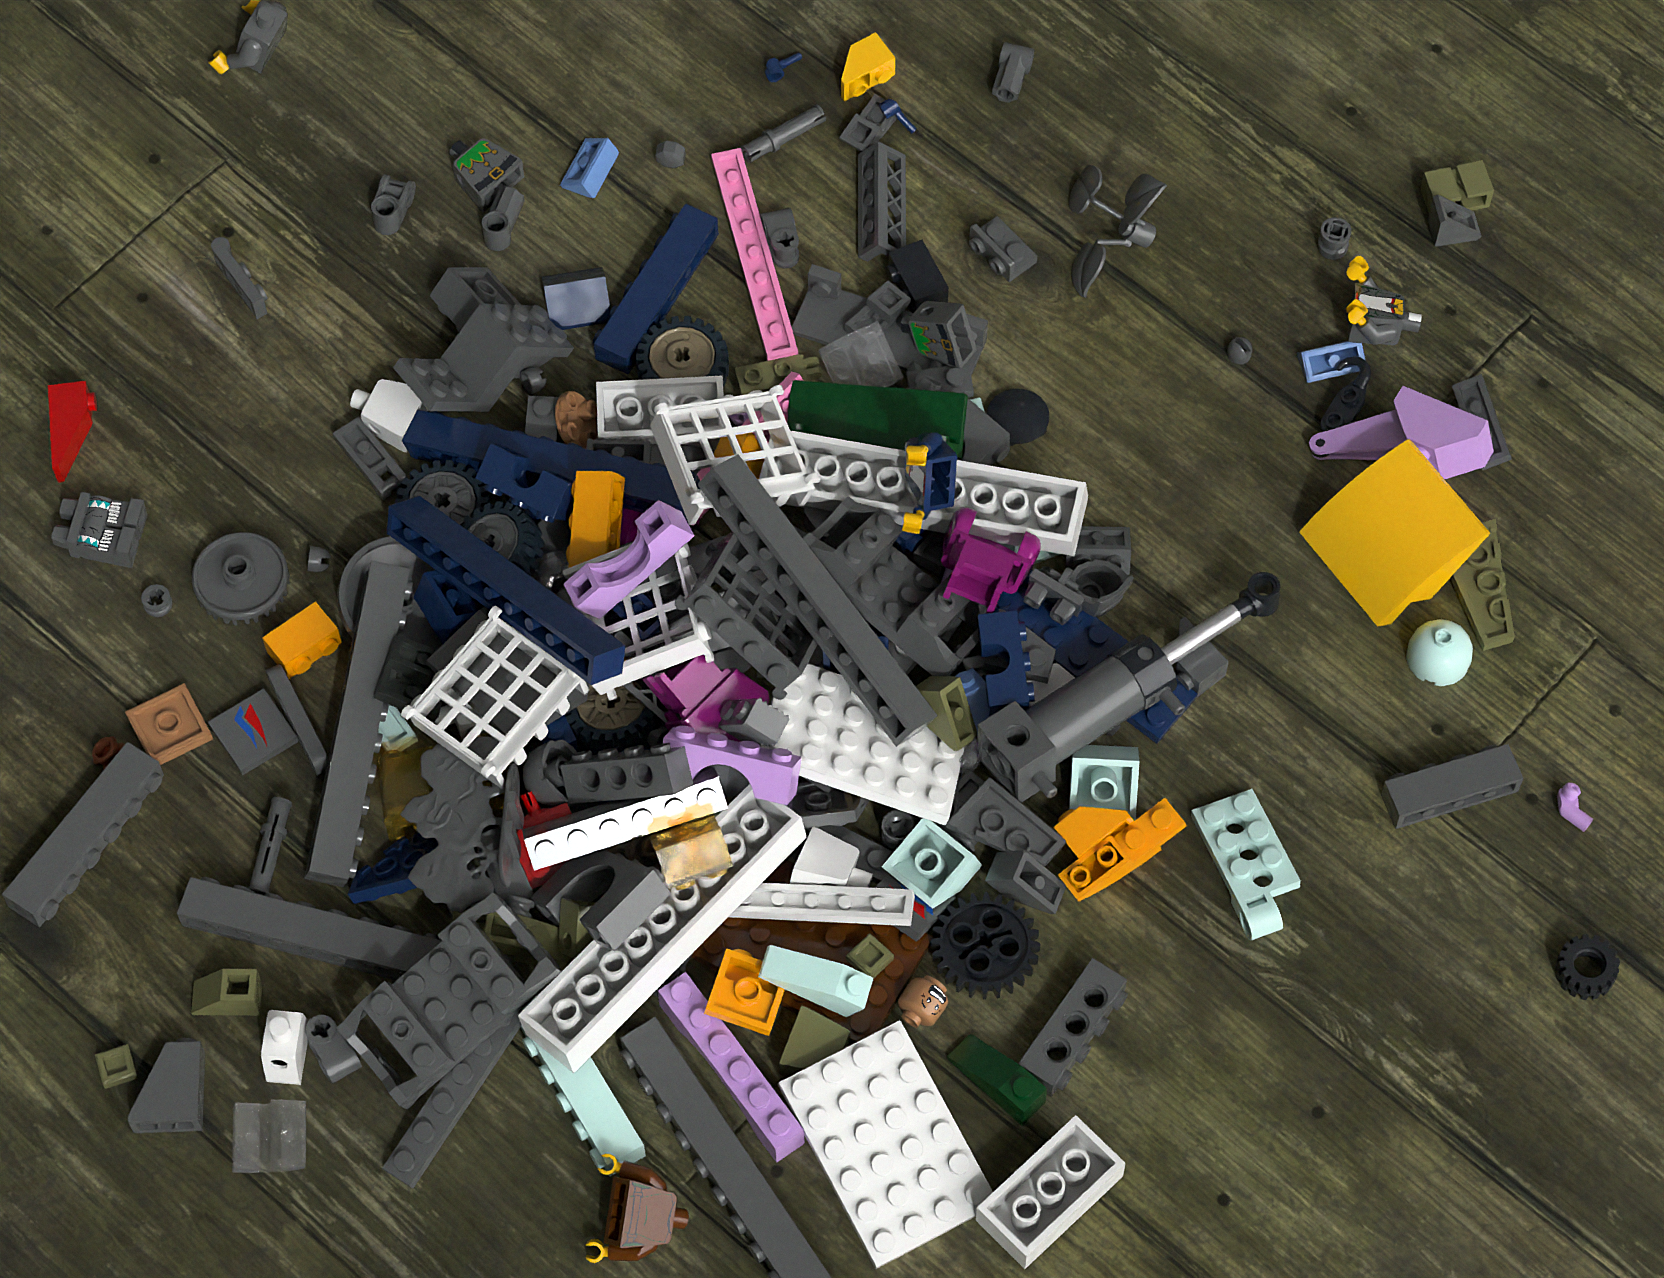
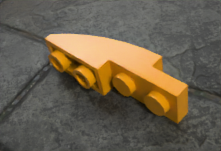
[1058,798,1186,902]

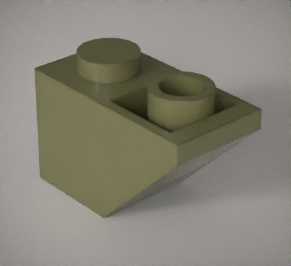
[191,969,262,1016]

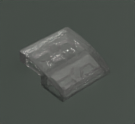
[818,321,903,387]
[232,1099,306,1173]

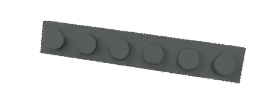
[382,1010,523,1189]

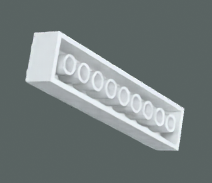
[759,431,1088,556]
[518,784,807,1073]

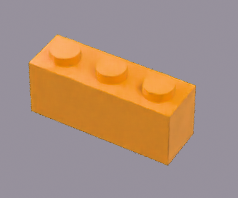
[566,471,625,568]

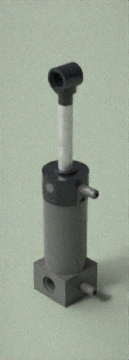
[978,572,1280,803]

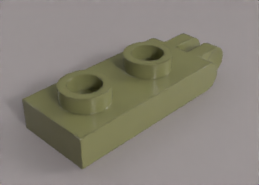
[735,354,823,395]

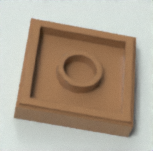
[125,683,213,765]

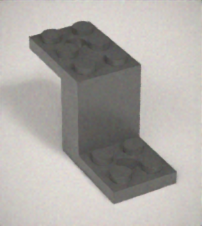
[393,303,574,412]

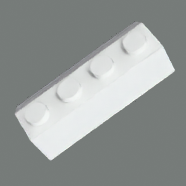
[596,376,724,450]

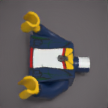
[902,432,957,534]

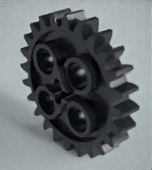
[931,892,1040,1000]

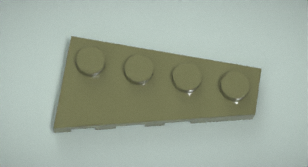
[1450,519,1515,651]

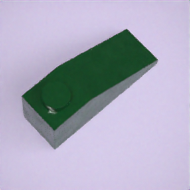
[947,1033,1047,1126]

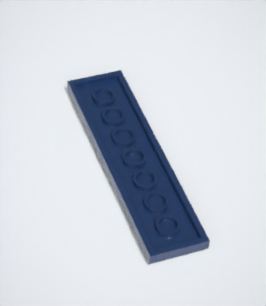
[986,569,1198,744]

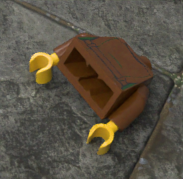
[586,1154,689,1263]

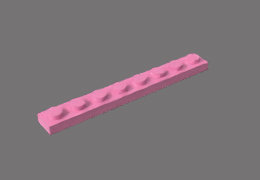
[711,148,798,361]

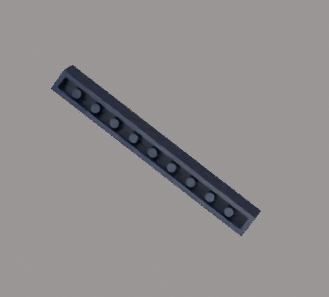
[402,410,700,524]
[387,496,625,685]

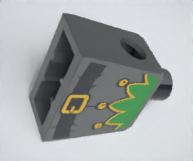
[449,138,524,212]
[901,301,977,369]

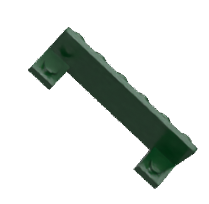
[787,380,968,458]

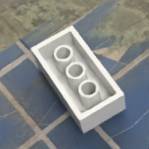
[976,1115,1125,1269]

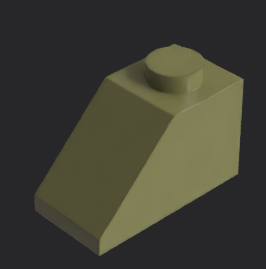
[916,676,978,751]

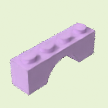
[564,500,695,619]
[663,726,802,805]

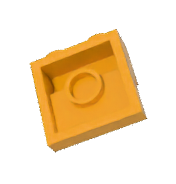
[704,949,785,1036]

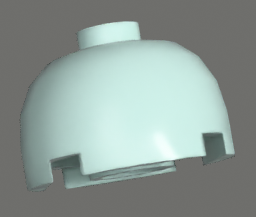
[1406,619,1473,686]

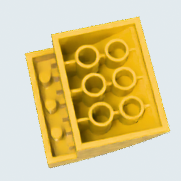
[1299,439,1490,627]

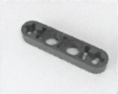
[265,664,328,776]

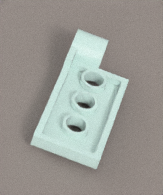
[1191,789,1301,941]

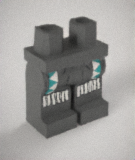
[51,492,147,568]

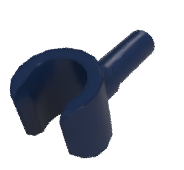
[765,52,802,82]
[879,99,917,134]

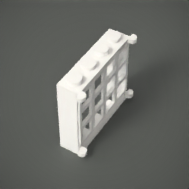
[650,385,820,525]
[563,543,715,700]
[401,606,589,790]

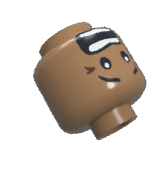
[898,975,948,1028]

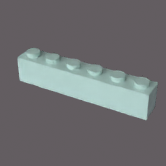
[520,990,646,1176]

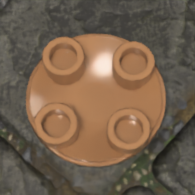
[555,391,598,449]

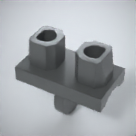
[1024,568,1085,625]

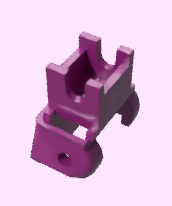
[941,507,1041,614]
[642,654,770,742]

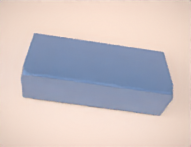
[560,138,619,198]
[1297,341,1365,383]

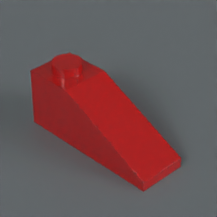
[48,381,97,482]

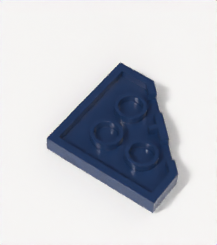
[348,831,438,904]

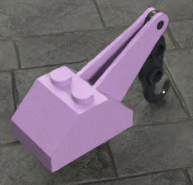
[1309,356,1494,479]

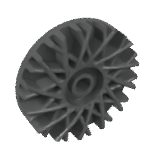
[192,532,290,626]

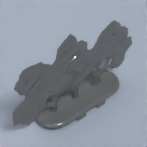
[400,737,524,913]

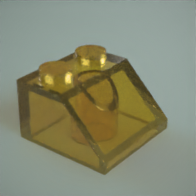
[650,814,733,890]

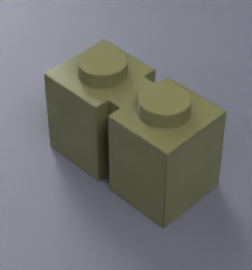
[1420,160,1494,212]

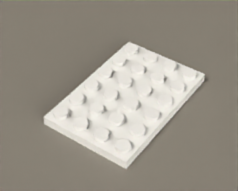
[760,656,965,825]
[778,1020,993,1269]

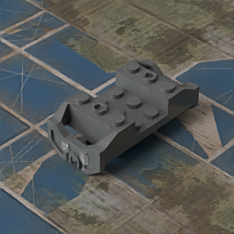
[803,496,987,676]
[336,892,562,1109]

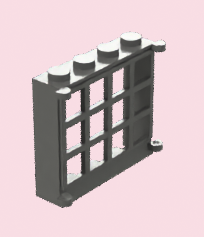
[675,531,818,700]

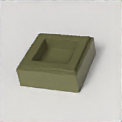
[846,933,894,979]
[95,1044,138,1089]

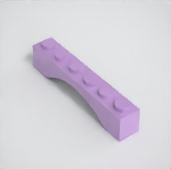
[658,972,805,1163]

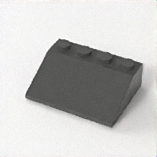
[426,606,590,736]

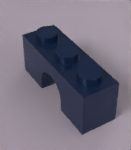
[476,443,574,523]
[978,610,1035,717]

